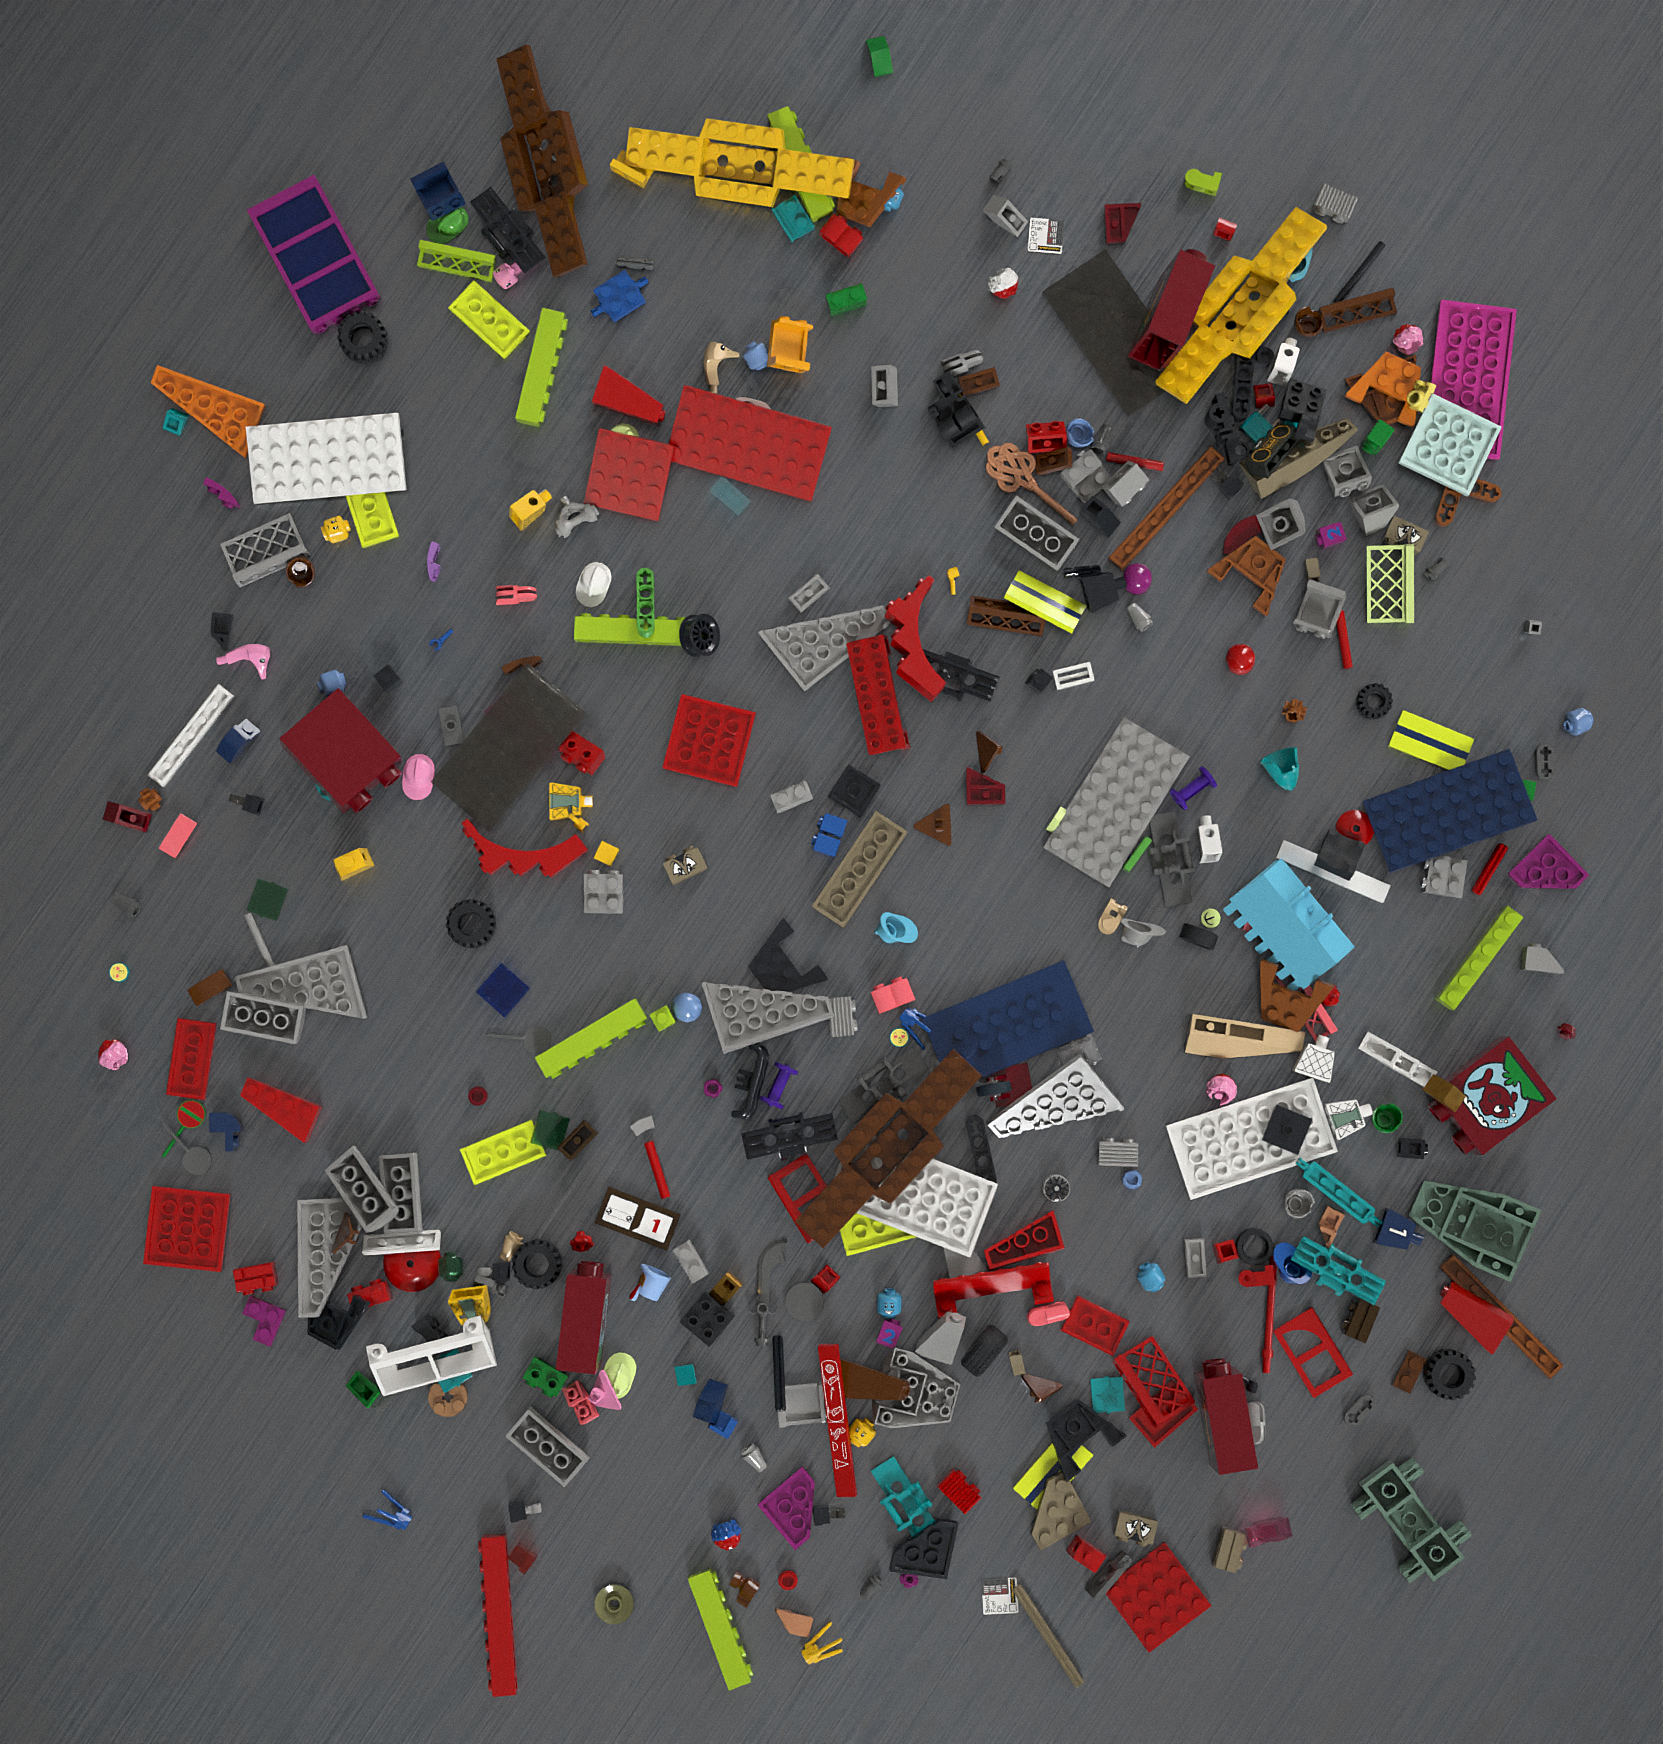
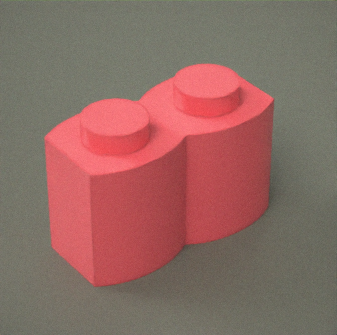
[871,976,915,1014]

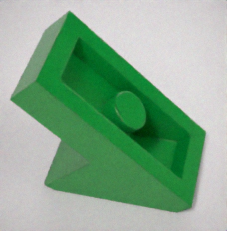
[345,1370,381,1408]

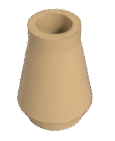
[499,1231,523,1262]

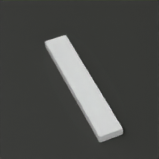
[148,684,235,787]
[1276,840,1391,903]

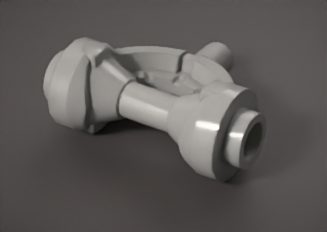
[554,496,599,538]

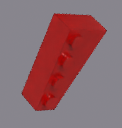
[240,1077,323,1143]
[984,1210,1065,1271]

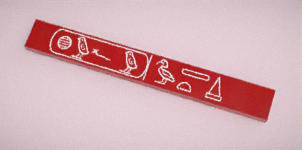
[818,1344,857,1497]

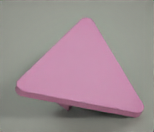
[588,1370,622,1410]

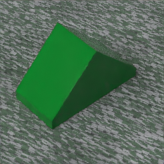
[866,36,893,77]

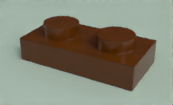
[958,367,1000,397]
[1035,447,1072,475]
[1391,1350,1427,1394]

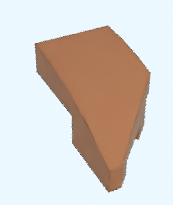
[1319,1205,1345,1248]
[775,1608,813,1638]

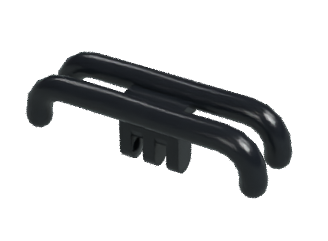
[731,1043,769,1120]

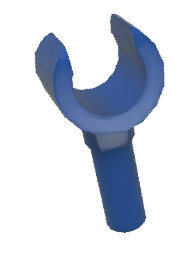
[429,629,453,651]

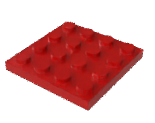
[584,428,675,521]
[662,694,756,787]
[143,1186,231,1272]
[1106,1542,1211,1653]

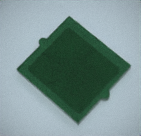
[247,879,288,921]
[530,1110,570,1151]

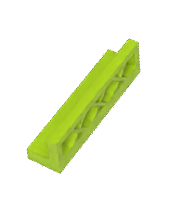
[417,240,497,282]

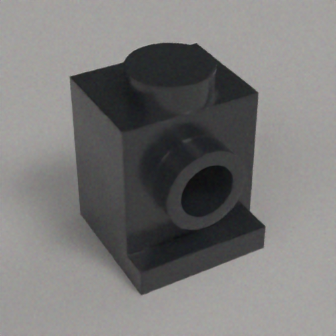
[1025,668,1053,695]
[1397,1137,1428,1159]

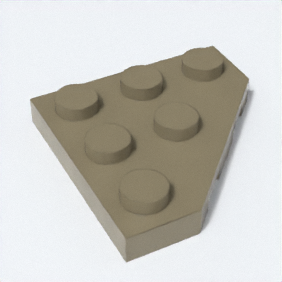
[1030,1471,1091,1551]

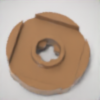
[428,1382,468,1417]

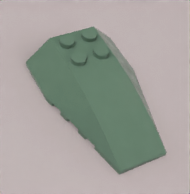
[1409,1181,1542,1282]

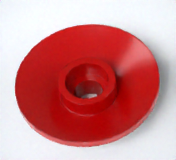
[1335,810,1374,845]

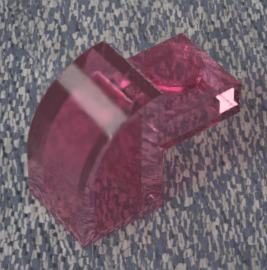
[1245,1517,1293,1547]

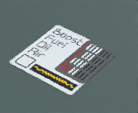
[1028,218,1064,254]
[982,1577,1018,1615]

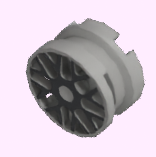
[1041,1174,1070,1202]

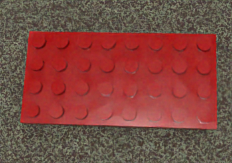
[669,385,832,502]

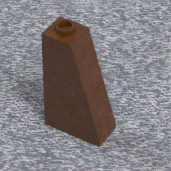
[840,1359,910,1400]

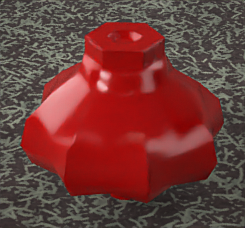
[1321,985,1341,1007]
[570,1231,594,1252]

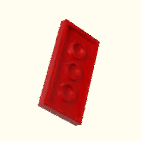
[166,1018,217,1100]

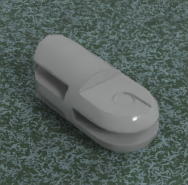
[940,350,984,377]
[1247,1400,1266,1444]

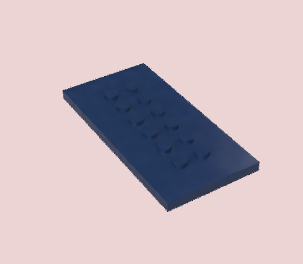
[921,960,1094,1079]

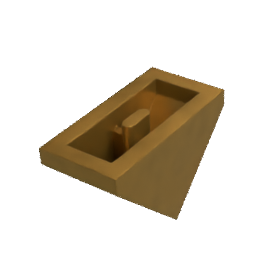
[1422,1074,1466,1112]
[709,1270,743,1306]

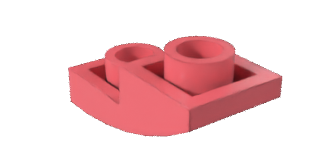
[159,813,197,858]
[562,1380,599,1425]

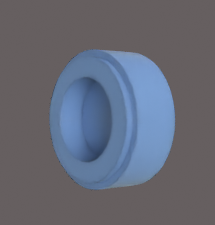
[1122,1170,1142,1189]

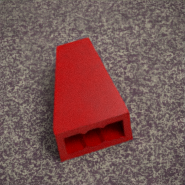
[592,365,666,426]
[1440,1281,1514,1355]

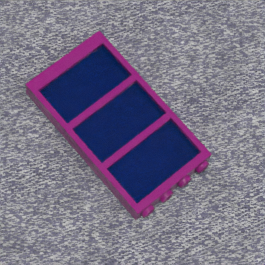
[247,175,381,334]

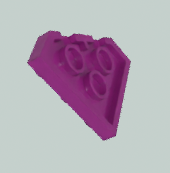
[1507,834,1589,889]
[757,1466,815,1550]

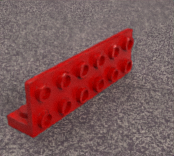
[846,634,911,755]
[933,1262,1054,1320]

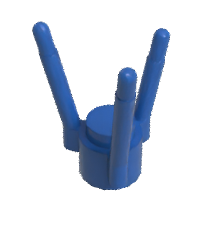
[899,1007,931,1050]
[362,1490,412,1530]

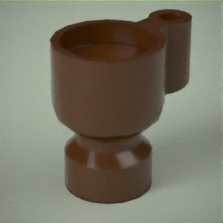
[729,1571,761,1608]

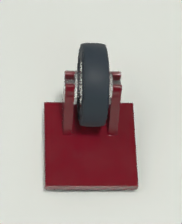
[976,1063,1032,1108]

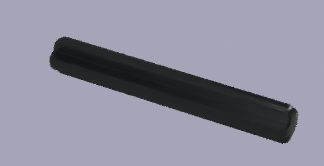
[772,1335,786,1412]

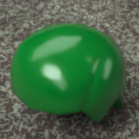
[1371,1103,1403,1133]

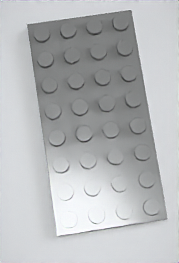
[1043,717,1190,888]

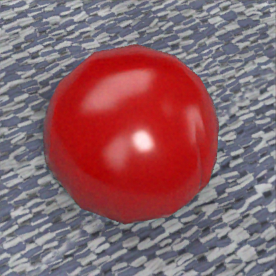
[1226,644,1255,675]

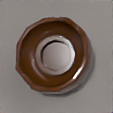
[1294,306,1323,337]
[285,556,315,588]

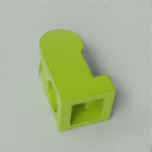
[1184,169,1222,196]

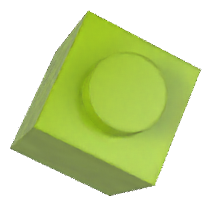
[650,1005,677,1032]

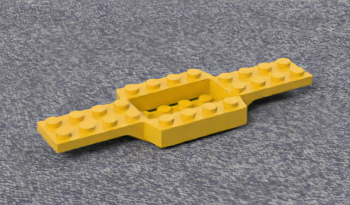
[625,118,855,207]
[1155,207,1327,404]

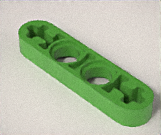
[636,568,655,638]

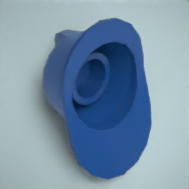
[1273,1242,1312,1284]

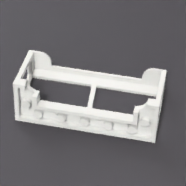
[366,1316,497,1396]

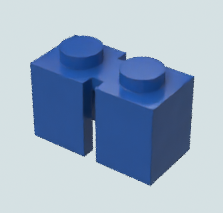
[811,813,847,858]

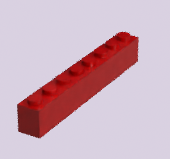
[478,1534,518,1697]

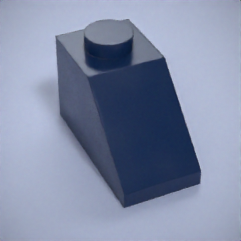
[693,1379,728,1423]

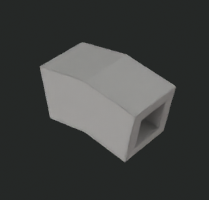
[1524,620,1542,635]
[630,1116,655,1136]

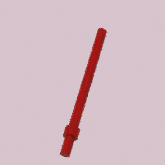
[1261,1255,1277,1373]

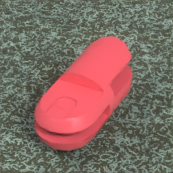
[495,585,537,605]
[1027,1301,1070,1326]

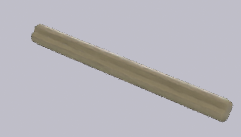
[1012,1584,1084,1688]

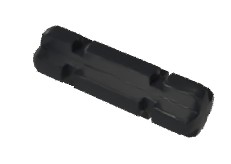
[1063,565,1101,579]

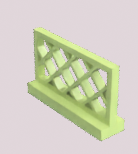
[1367,544,1414,623]

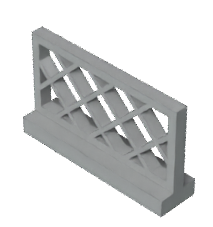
[220,513,310,587]

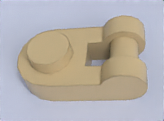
[1098,898,1128,934]

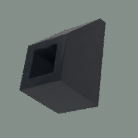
[1079,495,1121,538]

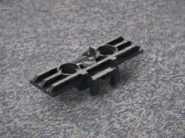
[470,186,546,274]
[923,649,1000,702]
[741,1112,838,1161]

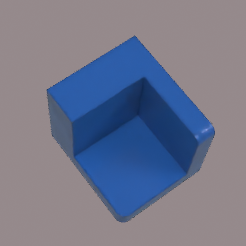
[708,1410,738,1439]

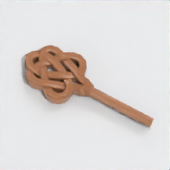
[986,443,1077,525]

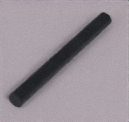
[1333,241,1385,303]

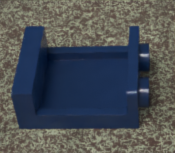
[410,161,466,221]

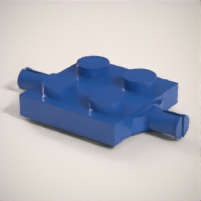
[590,270,649,323]

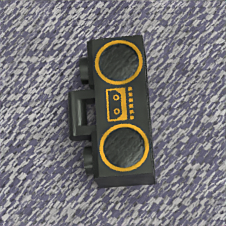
[1245,423,1299,479]

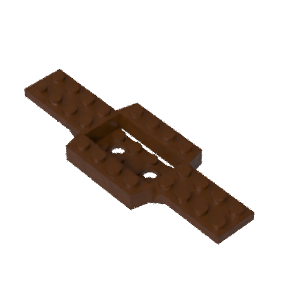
[496,44,588,278]
[795,1049,982,1248]

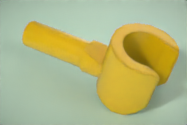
[947,567,959,595]
[569,814,589,833]

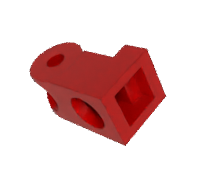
[1238,1265,1277,1287]

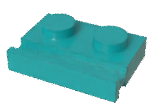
[771,195,815,243]

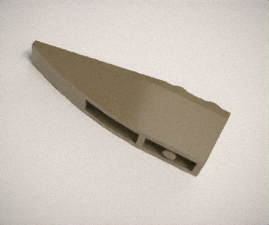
[1239,418,1357,499]

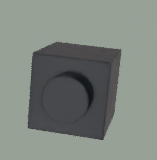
[373,664,403,693]

